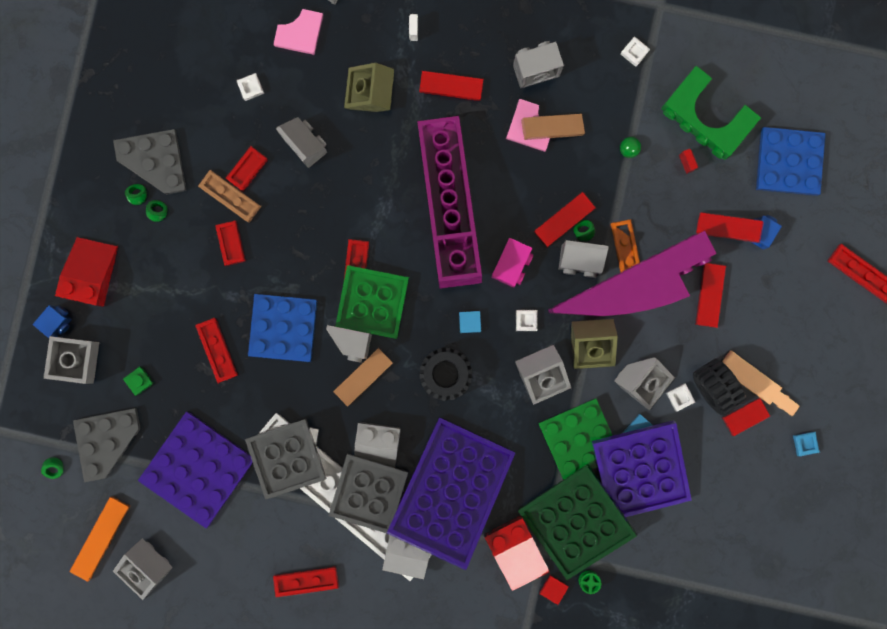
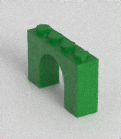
[661,66,761,160]

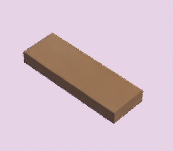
[521,114,585,140]
[198,170,261,223]
[333,348,393,406]

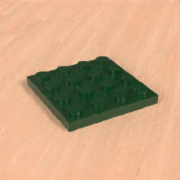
[518,464,637,580]

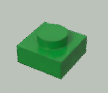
[123,366,154,396]

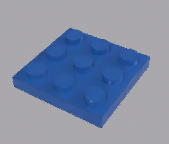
[756,127,825,196]
[248,294,317,362]

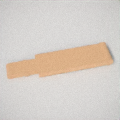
[722,350,800,416]

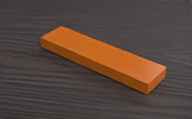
[611,220,640,272]
[69,496,130,582]

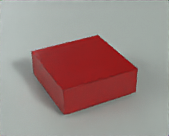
[679,149,698,174]
[539,575,569,605]

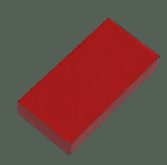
[226,146,268,192]
[215,220,246,266]
[722,398,770,436]

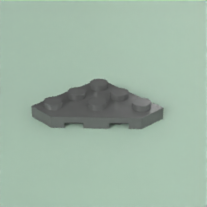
[113,129,187,195]
[73,408,141,482]

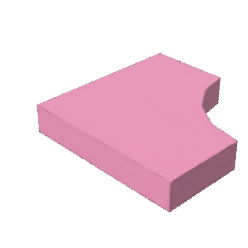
[273,9,323,55]
[506,99,550,152]

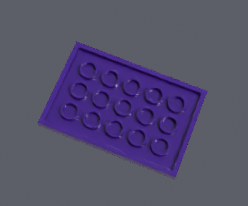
[387,418,515,570]

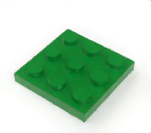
[335,265,409,339]
[538,398,613,479]

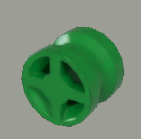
[578,570,601,594]

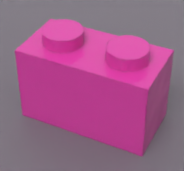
[491,238,533,288]

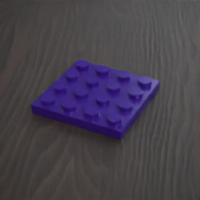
[138,411,253,529]
[592,420,692,517]

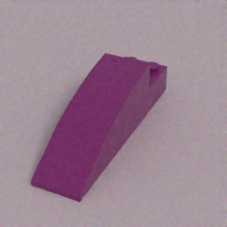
[417,116,482,289]
[548,231,717,316]

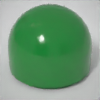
[620,137,641,158]
[125,184,147,205]
[146,200,167,222]
[574,220,595,242]
[41,457,64,479]

